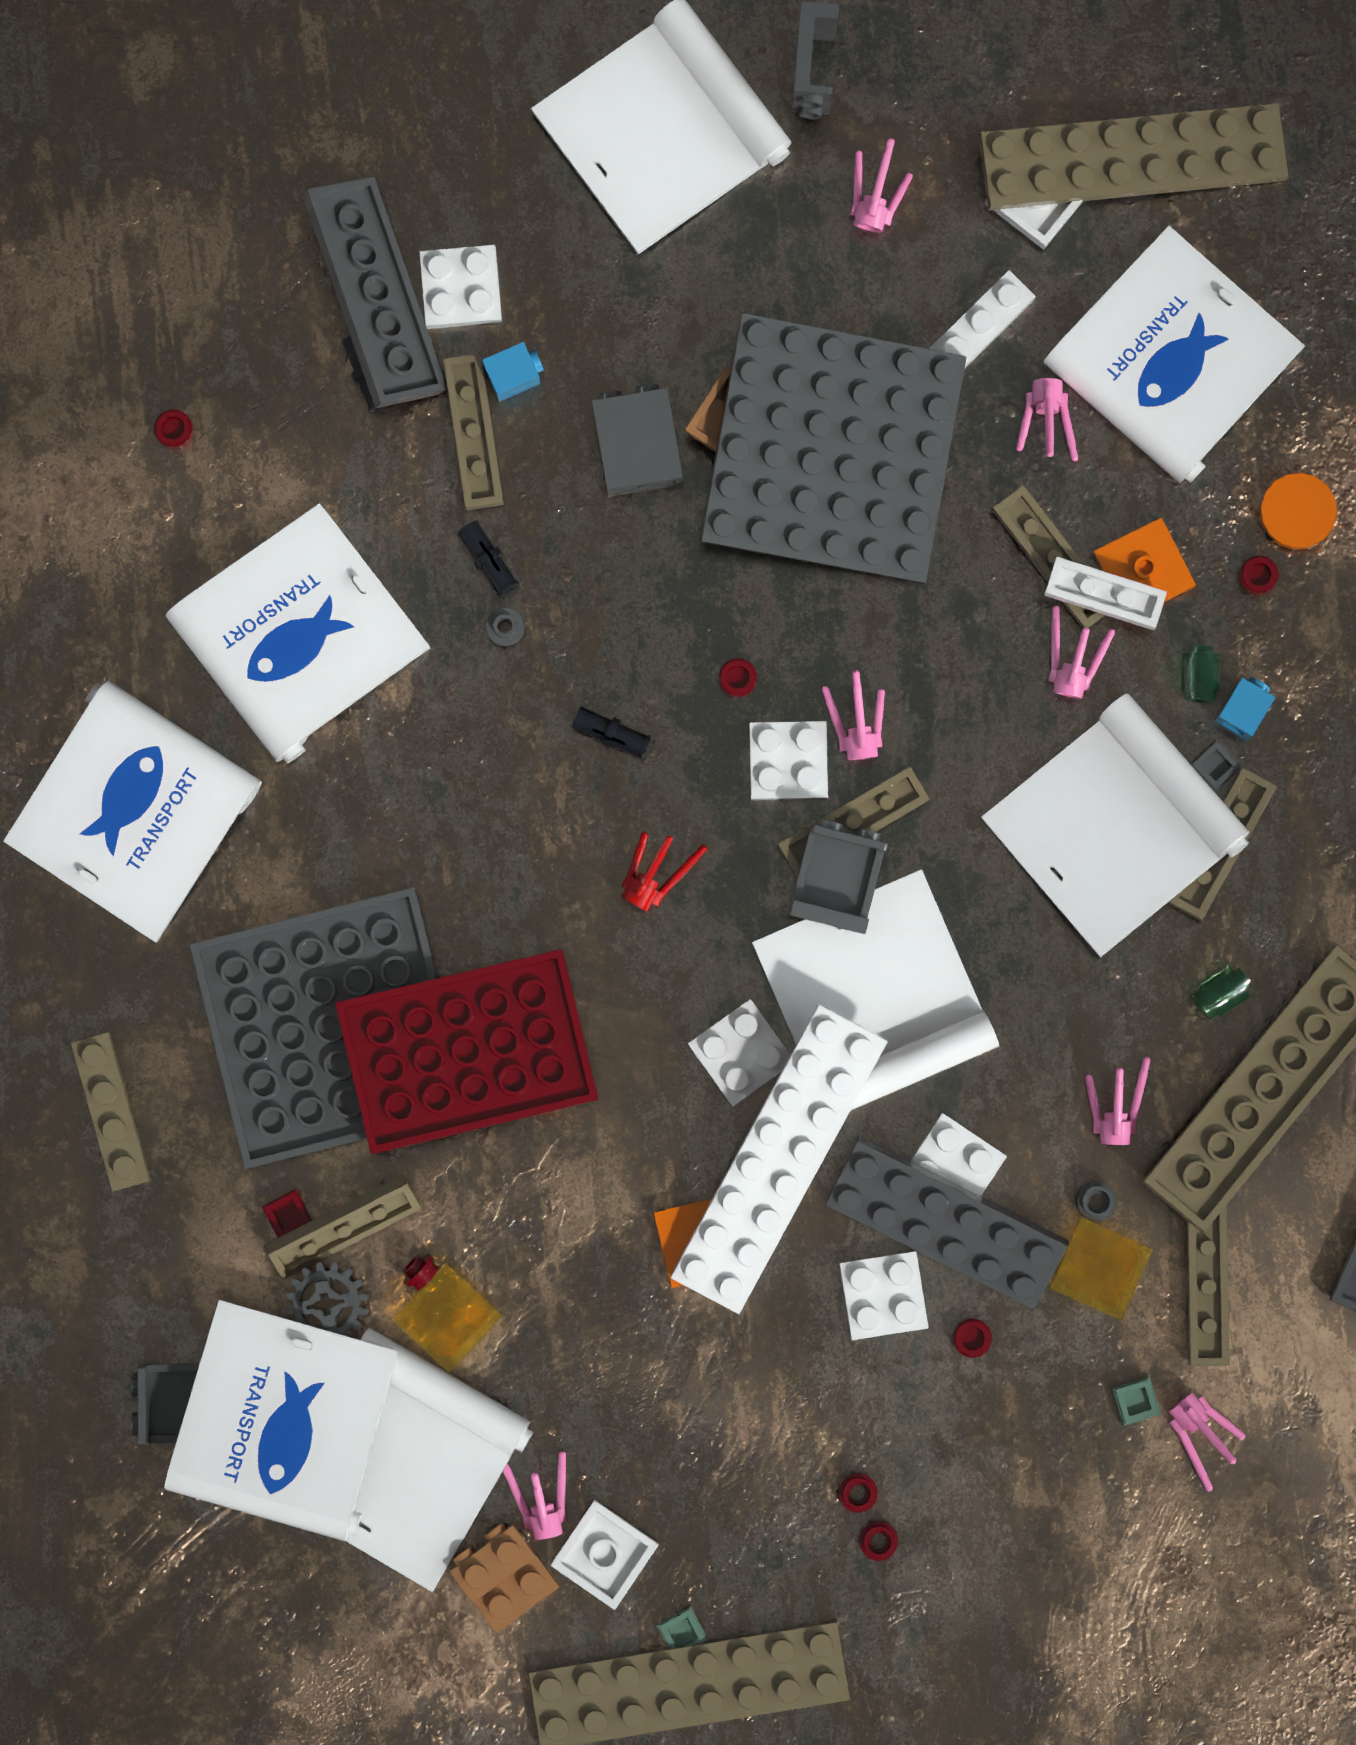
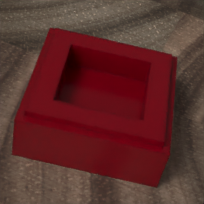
[262,1189,313,1238]

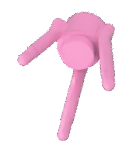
[850,138,913,233]
[1016,378,1078,462]
[1048,605,1115,699]
[821,670,885,760]
[1085,1057,1150,1145]
[1169,1392,1245,1492]
[503,1451,567,1540]

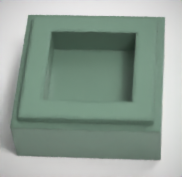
[1111,1376,1161,1426]
[656,1606,709,1649]

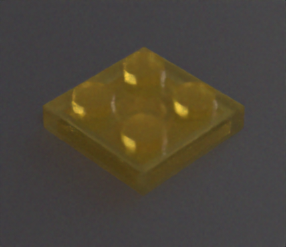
[1049,1217,1153,1321]
[393,1262,503,1373]

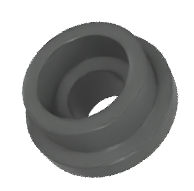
[486,608,524,646]
[1077,1182,1116,1221]

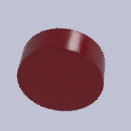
[154,409,194,449]
[1239,555,1279,595]
[719,658,757,698]
[952,1318,992,1358]

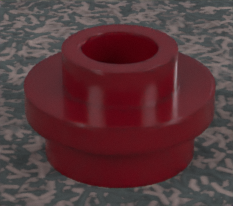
[403,1254,438,1291]
[839,1473,878,1513]
[859,1521,898,1561]

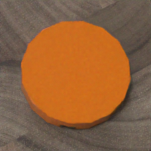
[1259,473,1337,550]

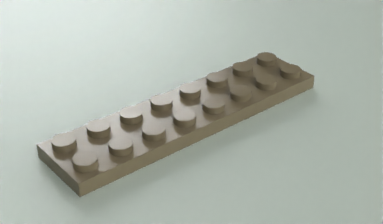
[979,103,1289,211]
[1142,946,1356,1233]
[529,1620,850,1745]

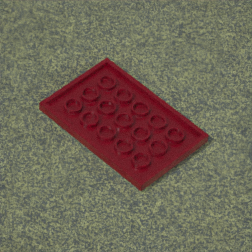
[335,949,599,1155]

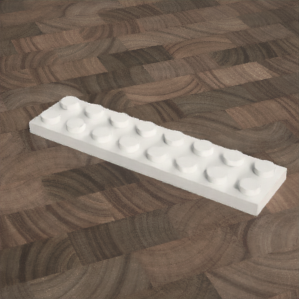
[670,1003,888,1314]

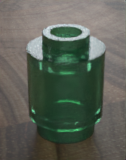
[1181,646,1220,702]
[1192,965,1252,1020]

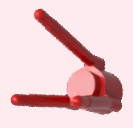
[621,832,707,912]

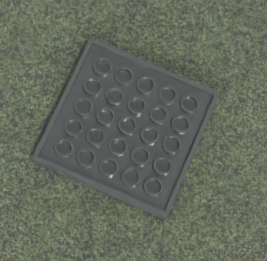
[700,313,967,583]
[189,887,438,1169]

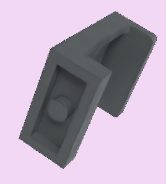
[792,1,839,119]
[592,384,683,497]
[788,819,888,934]
[131,1363,200,1445]

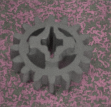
[284,1262,369,1338]

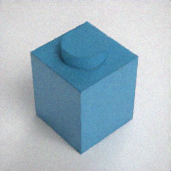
[482,342,544,402]
[1214,677,1276,741]

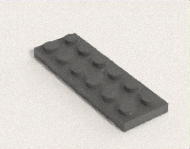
[302,177,448,409]
[826,1136,1070,1310]

